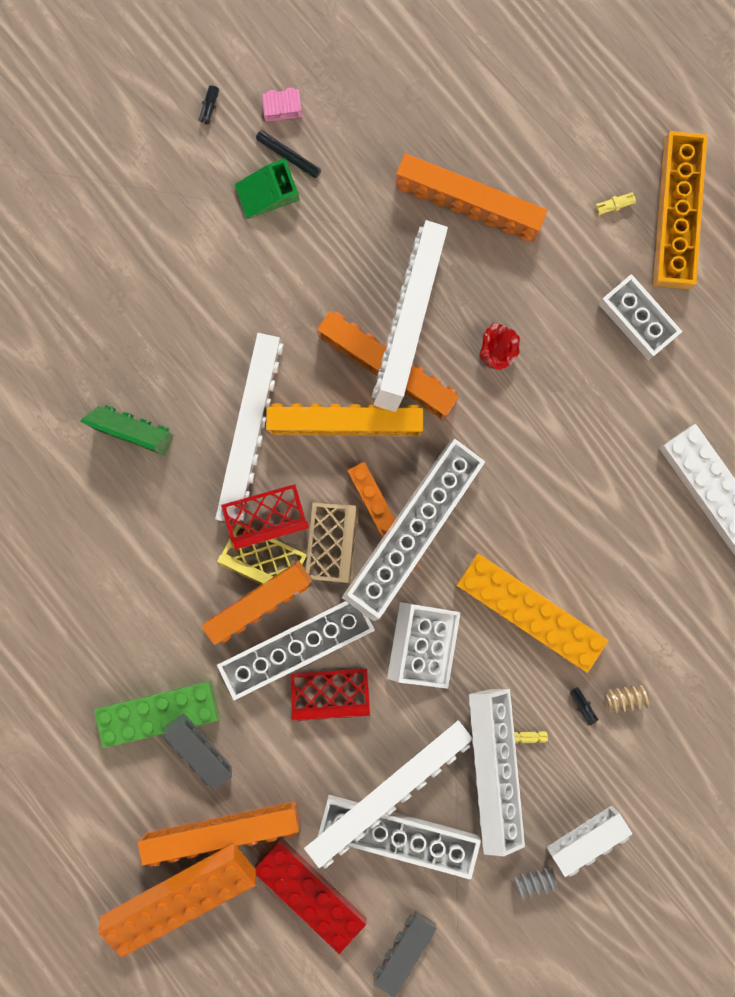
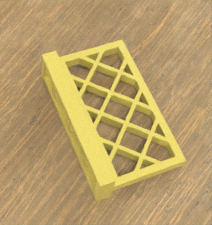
[217,525,307,585]

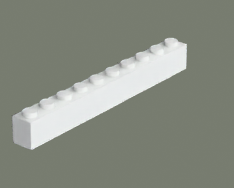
[215,333,284,525]
[304,720,473,869]

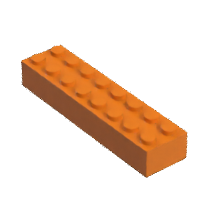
[395,153,548,242]
[317,311,459,421]
[138,801,302,867]
[98,843,256,958]

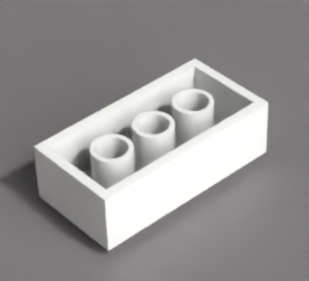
[599,274,682,361]
[546,806,632,877]

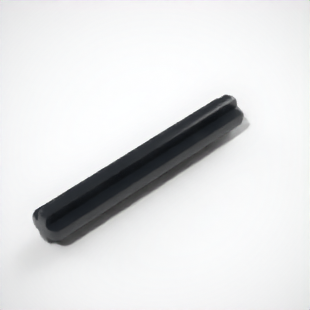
[256,130,321,178]

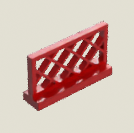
[221,484,309,550]
[290,668,370,721]

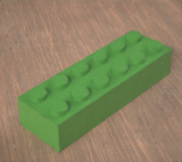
[94,680,220,748]

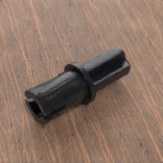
[198,85,219,125]
[570,687,599,725]

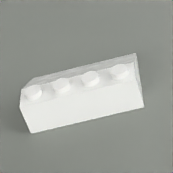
[387,602,461,689]

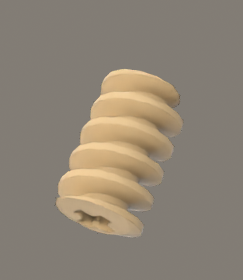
[605,685,649,714]

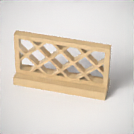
[306,502,360,583]

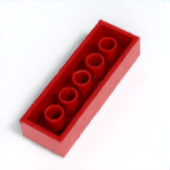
[254,837,367,954]

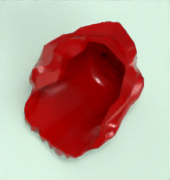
[480,323,520,370]

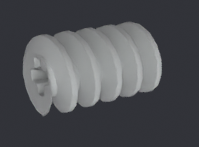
[514,866,557,900]

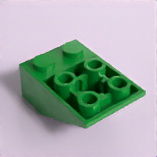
[234,158,300,219]

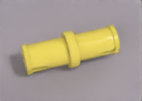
[595,192,636,216]

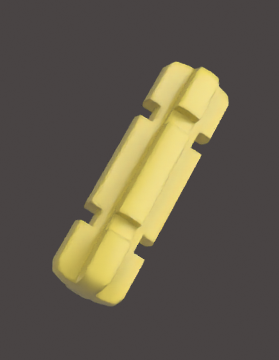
[514,731,548,743]

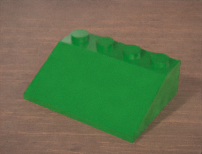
[81,405,173,456]

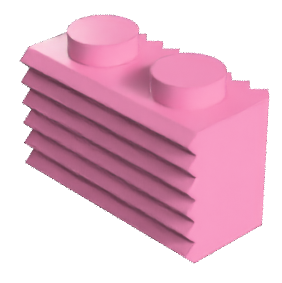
[261,88,302,122]

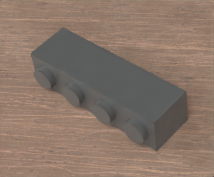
[164,713,232,790]
[373,911,436,997]

